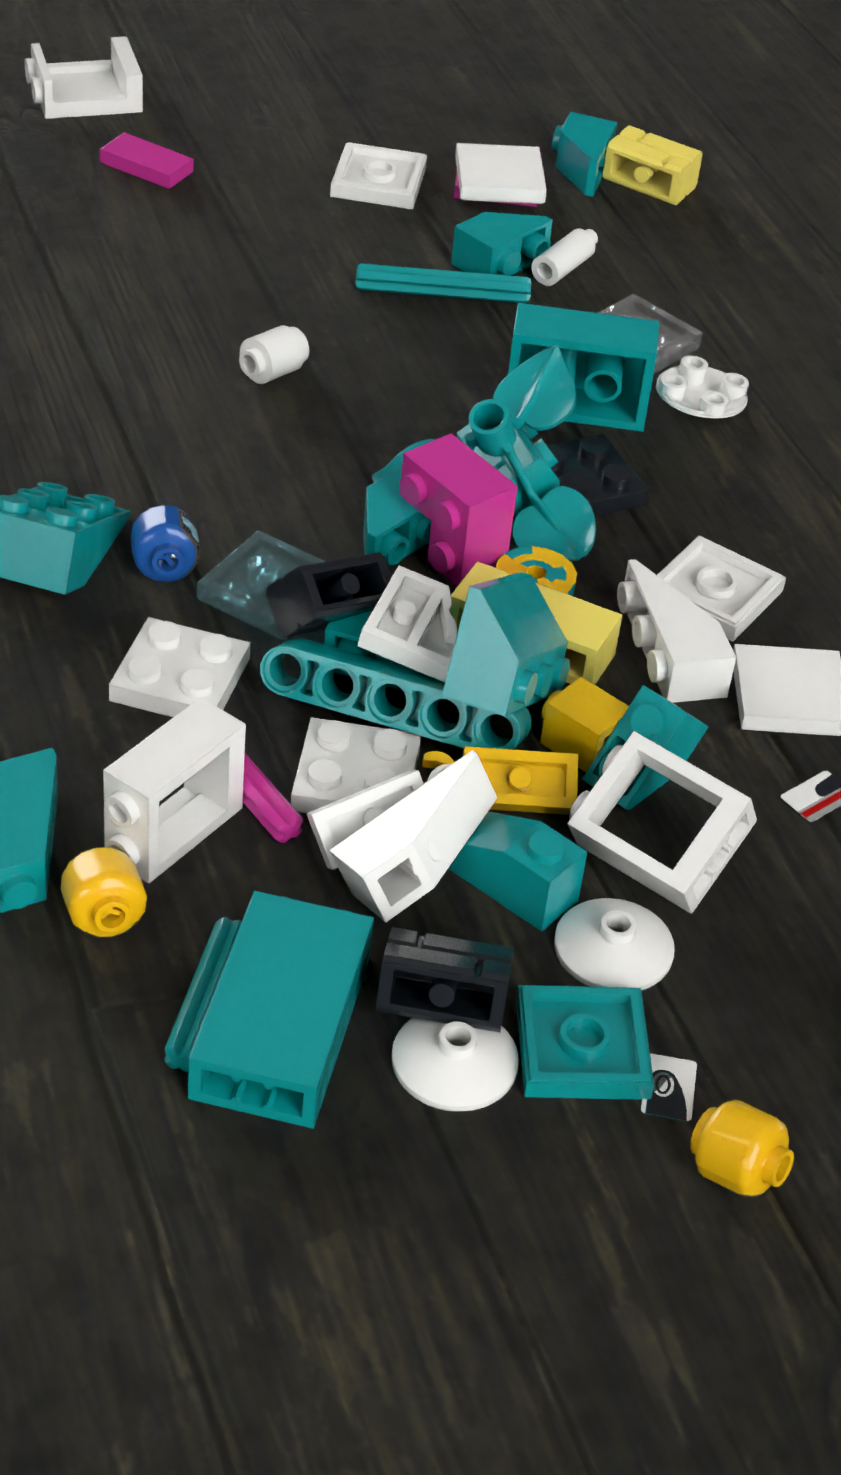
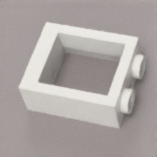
[103,697,246,884]
[567,731,757,914]

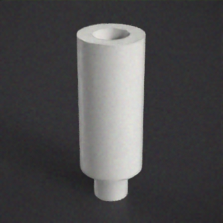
[531,229,598,286]

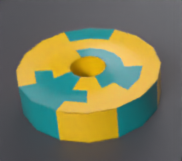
[496,546,577,597]

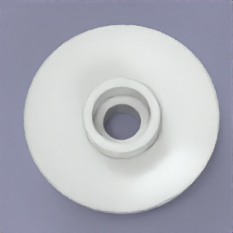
[554,898,675,991]
[392,1018,519,1111]

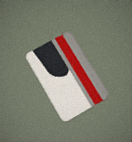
[781,771,841,822]

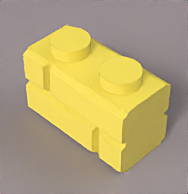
[603,125,702,205]

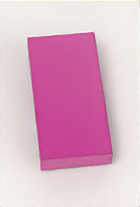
[100,132,194,189]

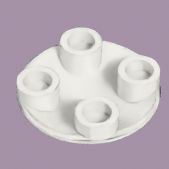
[656,355,749,418]

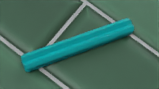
[355,263,531,303]

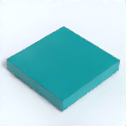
[516,985,654,1100]

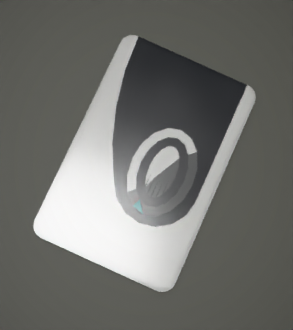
[641,1053,697,1121]

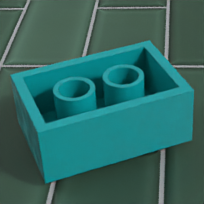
[508,303,660,432]

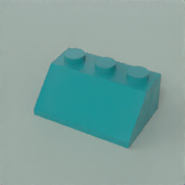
[442,572,570,716]

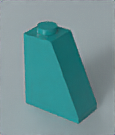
[0,748,58,913]

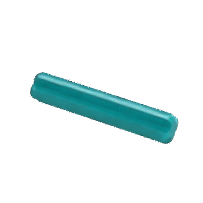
[164,917,242,1072]

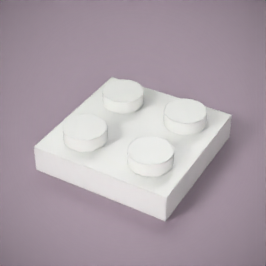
[109,617,250,717]
[291,717,421,813]

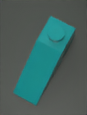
[448,811,587,932]

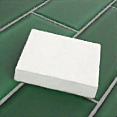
[330,142,427,209]
[455,143,547,204]
[657,536,786,641]
[733,644,841,736]

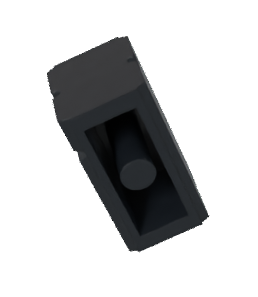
[266,552,392,638]
[376,927,514,1033]

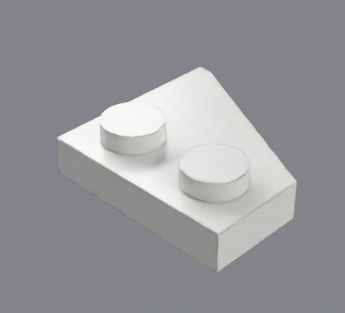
[357,565,458,682]

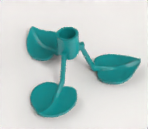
[372,345,596,561]

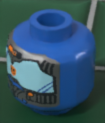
[130,505,201,582]

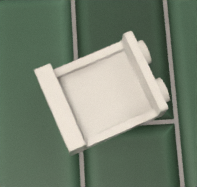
[25,36,143,119]

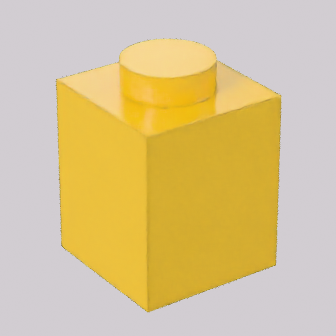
[540,677,629,772]

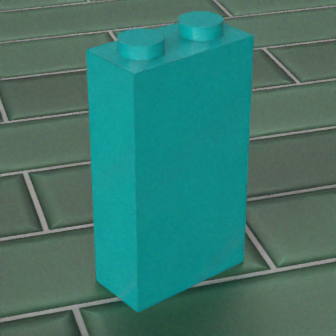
[188,891,374,1129]

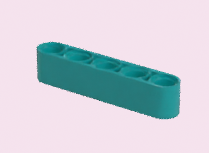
[260,638,531,750]

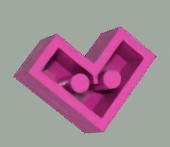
[399,433,518,587]

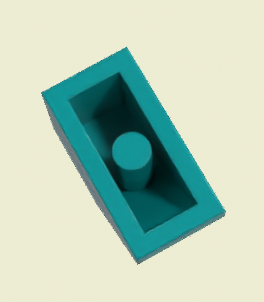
[552,112,618,197]

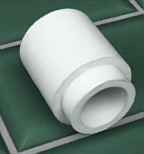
[239,325,309,384]

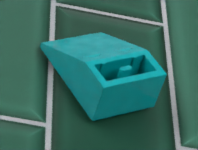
[0,482,131,595]

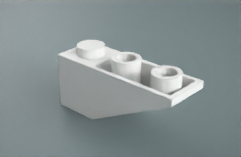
[617,559,736,703]
[329,750,497,922]

